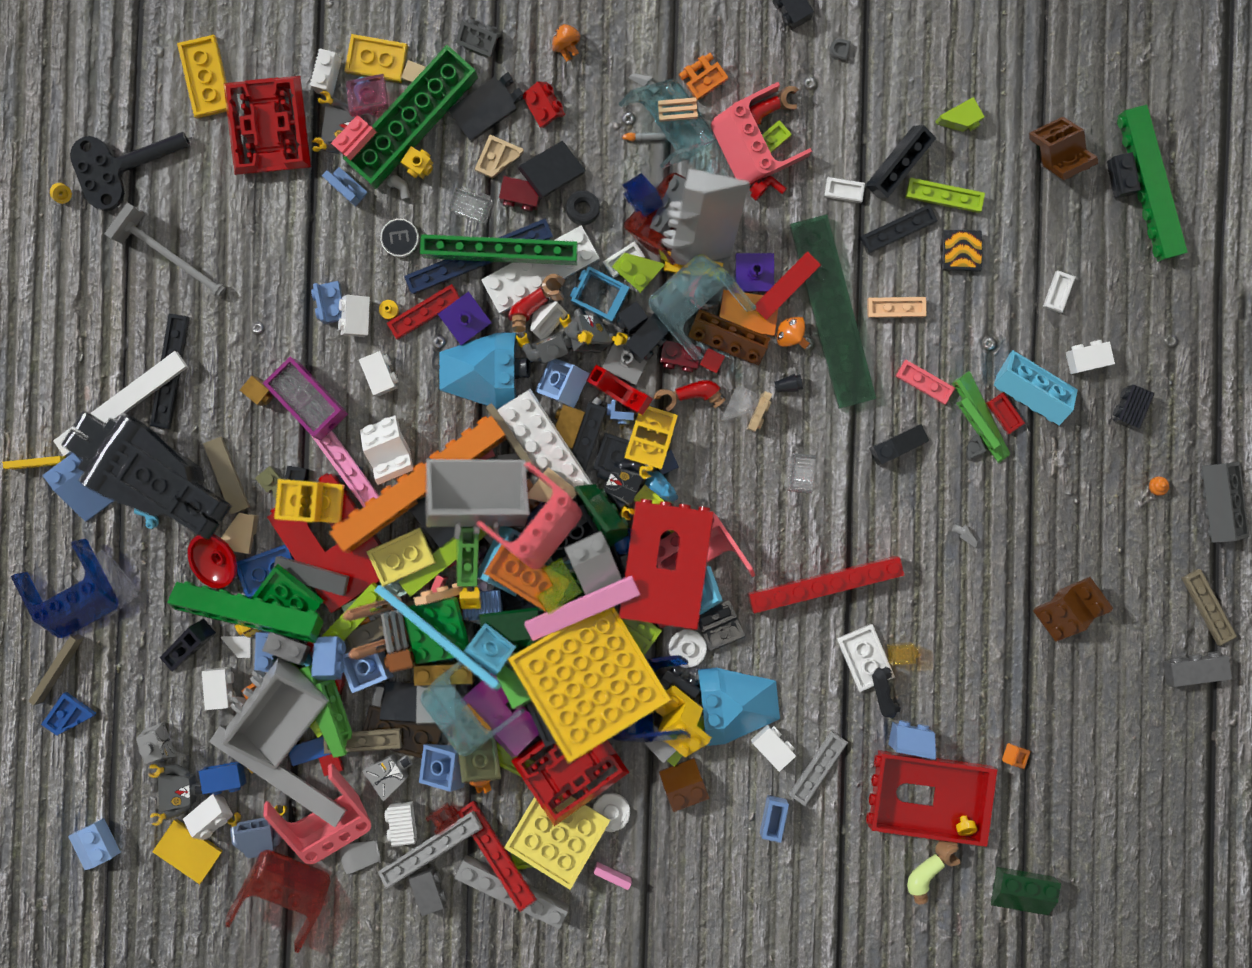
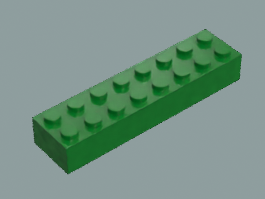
[343,45,478,190]

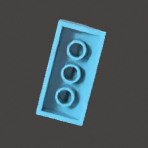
[994,350,1078,425]

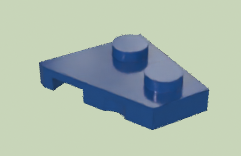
[41,692,96,736]

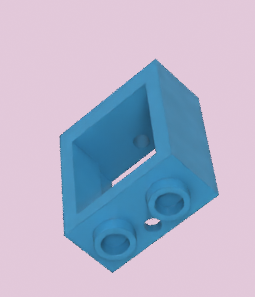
[570,266,630,324]

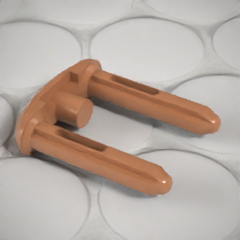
[343,594,408,660]

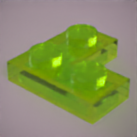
[537,558,581,613]

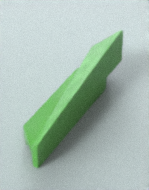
[951,371,1010,463]
[298,664,352,757]

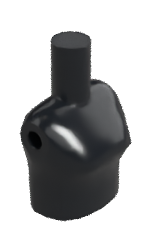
[515,358,531,379]

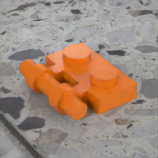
[678,53,728,101]

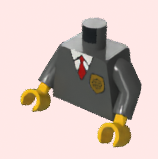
[312,91,357,154]
[567,308,628,353]
[516,314,572,364]
[148,764,205,826]

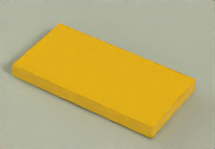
[177,35,227,119]

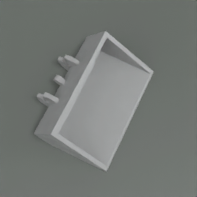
[662,169,750,266]
[426,459,529,539]
[222,658,329,770]

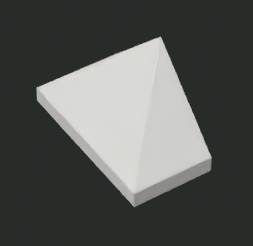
[530,301,568,340]

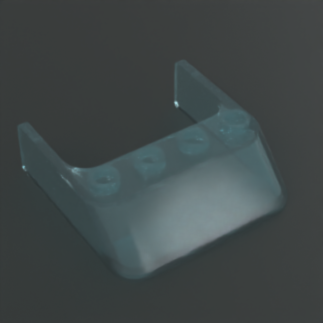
[619,79,715,169]
[649,254,756,360]
[420,655,525,756]

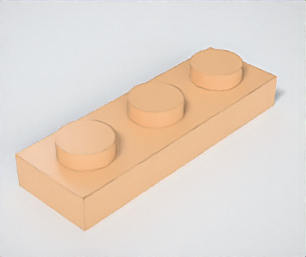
[867,297,926,318]
[414,583,473,605]

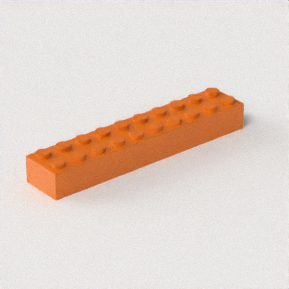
[329,416,506,553]

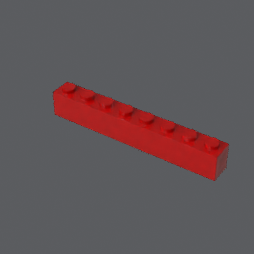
[747,556,905,613]

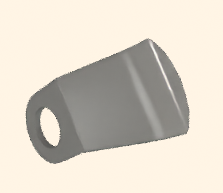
[340,840,381,874]

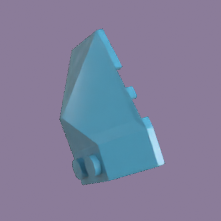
[439,333,516,409]
[698,667,780,746]

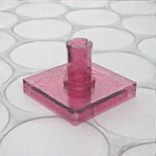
[346,74,389,117]

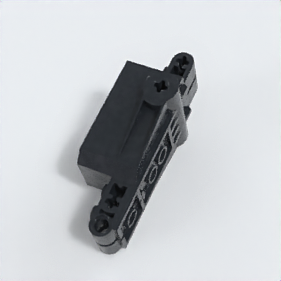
[61,411,233,540]

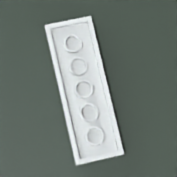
[481,225,600,314]
[497,389,592,499]

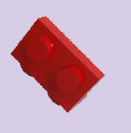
[522,81,565,128]

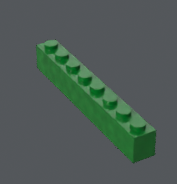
[1117,105,1188,262]
[420,234,578,265]
[167,581,324,643]

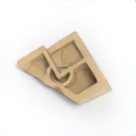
[221,513,259,554]

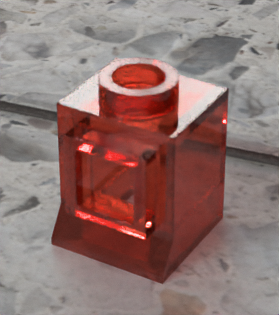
[426,802,458,835]

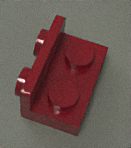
[660,341,701,373]

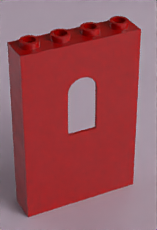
[267,473,382,613]
[619,499,714,629]
[866,750,997,847]

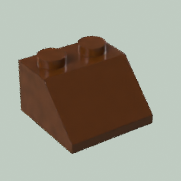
[659,758,710,812]

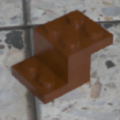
[1029,117,1098,180]
[1033,577,1113,642]

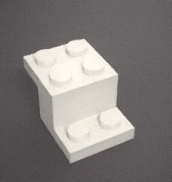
[360,416,413,485]

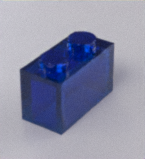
[622,173,664,217]

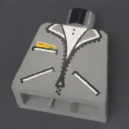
[136,722,176,764]
[362,754,413,801]

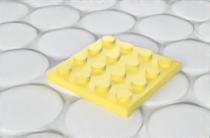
[504,793,610,889]

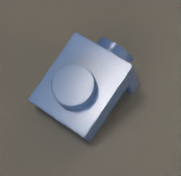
[607,400,634,425]

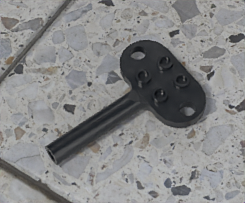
[70,132,190,211]

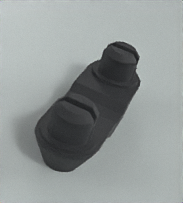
[872,666,901,718]

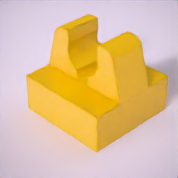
[459,587,481,609]

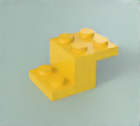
[624,406,678,469]
[275,479,344,523]
[655,685,711,757]

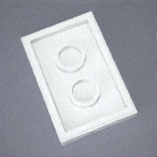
[836,624,895,692]

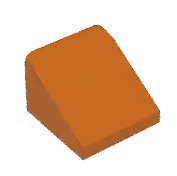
[1002,743,1030,769]

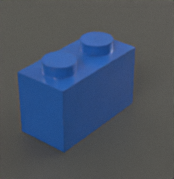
[198,761,247,796]

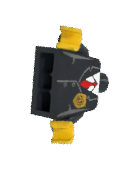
[597,459,653,520]

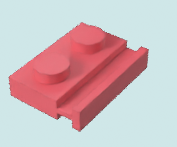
[331,115,377,161]

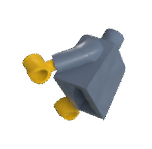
[227,805,287,863]

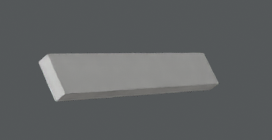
[378,811,483,889]

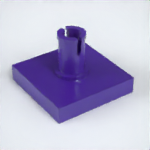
[735,253,774,293]
[438,291,491,345]

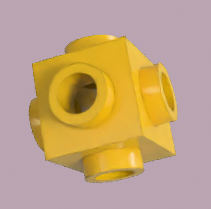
[401,146,433,179]

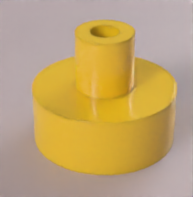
[49,183,72,204]
[379,300,399,320]
[956,816,977,836]

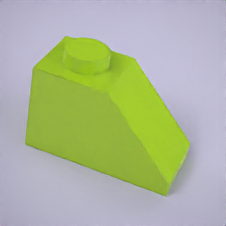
[935,97,985,132]

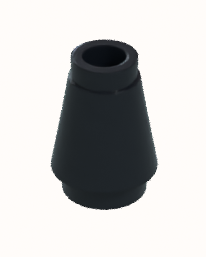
[774,374,803,393]

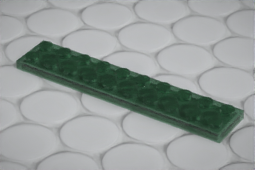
[789,214,877,409]

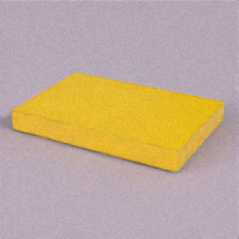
[345,34,408,83]
[152,819,223,884]

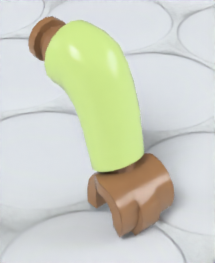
[907,841,961,904]

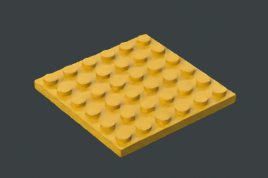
[508,606,671,763]

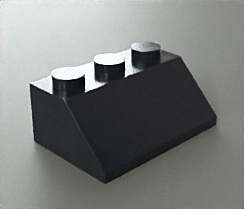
[547,504,599,569]

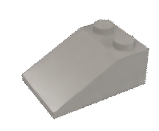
[564,531,622,595]

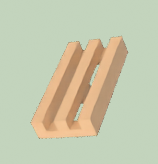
[658,98,698,122]

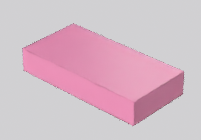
[594,862,632,890]

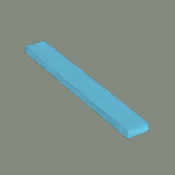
[374,585,502,691]

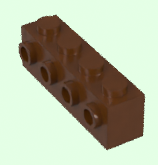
[688,309,770,366]

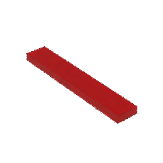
[457,801,537,912]

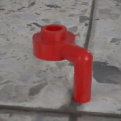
[750,176,787,201]

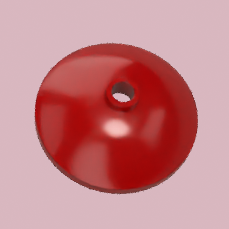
[187,535,237,588]

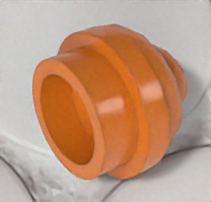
[1149,477,1169,496]

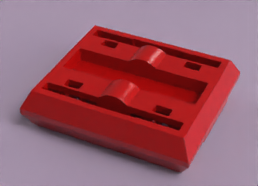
[223,76,311,175]
[511,739,630,827]

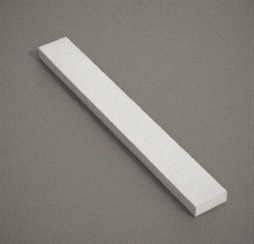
[53,351,188,456]

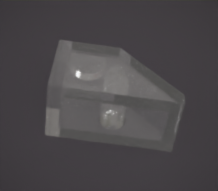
[720,385,759,422]

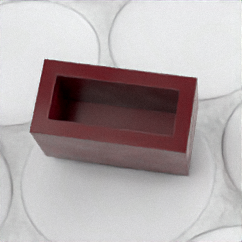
[499,176,540,212]

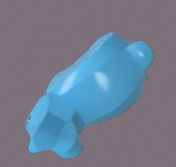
[644,471,678,503]

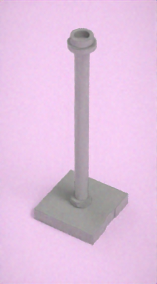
[104,203,226,297]

